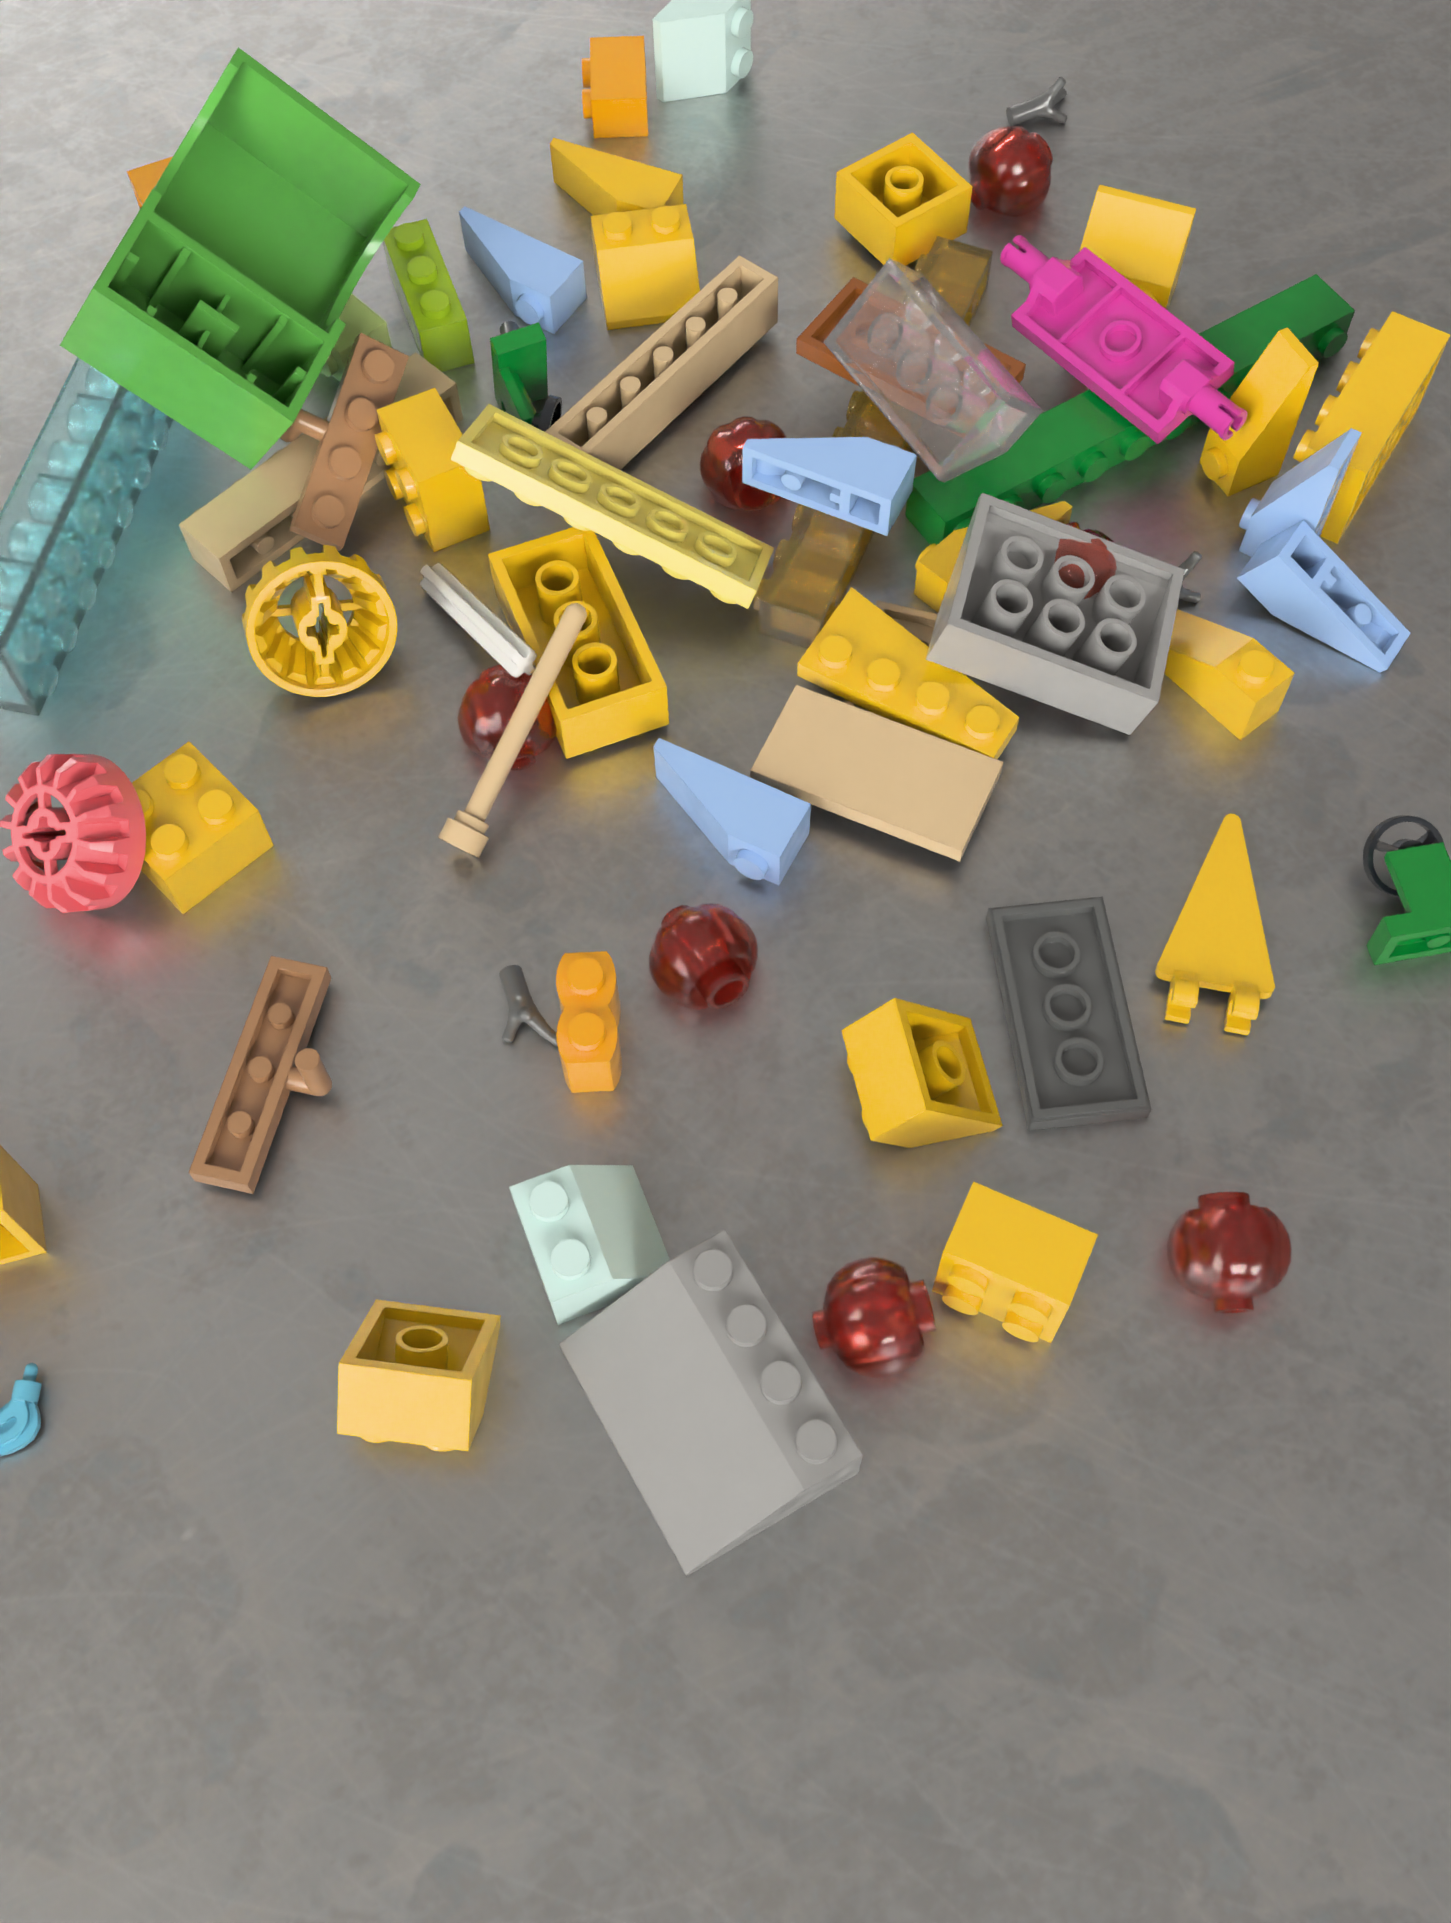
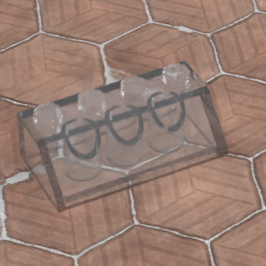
[823,258,1043,483]

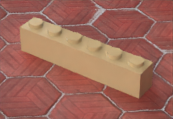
[545,255,778,470]
[179,352,463,592]

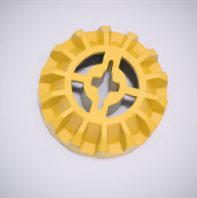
[242,545,397,697]

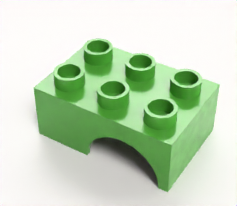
[60,47,421,470]

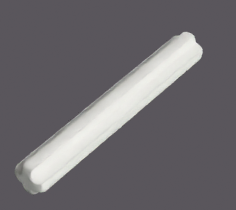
[419,563,537,678]

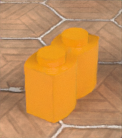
[556,951,622,1093]

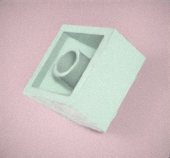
[652,0,753,102]
[509,1165,670,1325]

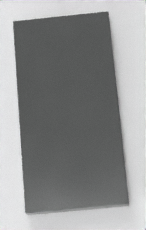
[986,896,1152,1131]

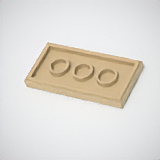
[750,685,1003,861]

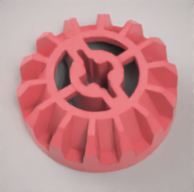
[0,754,146,913]

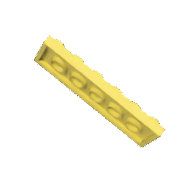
[451,404,774,609]

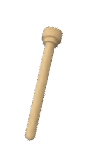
[438,603,587,858]

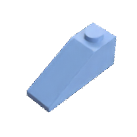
[459,206,587,334]
[1239,428,1362,557]
[742,437,917,536]
[1237,520,1411,673]
[654,738,811,886]

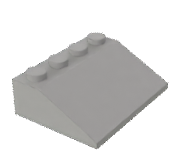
[926,493,1185,735]
[559,1230,863,1577]

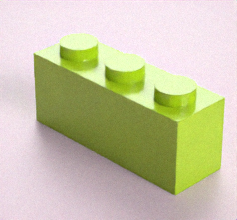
[383,218,475,372]

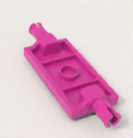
[1000,235,1248,444]

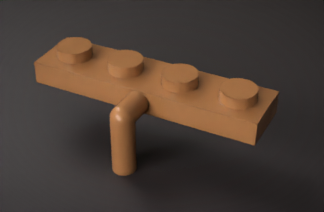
[280,333,409,551]
[188,956,332,1194]

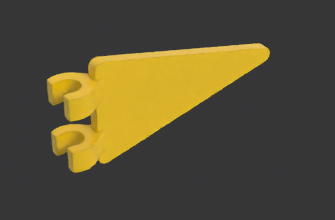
[1155,813,1275,1036]

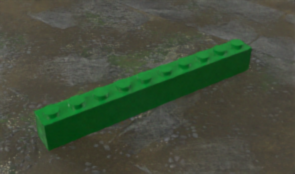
[905,274,1355,544]

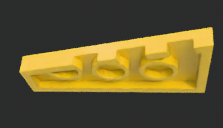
[797,587,1019,760]

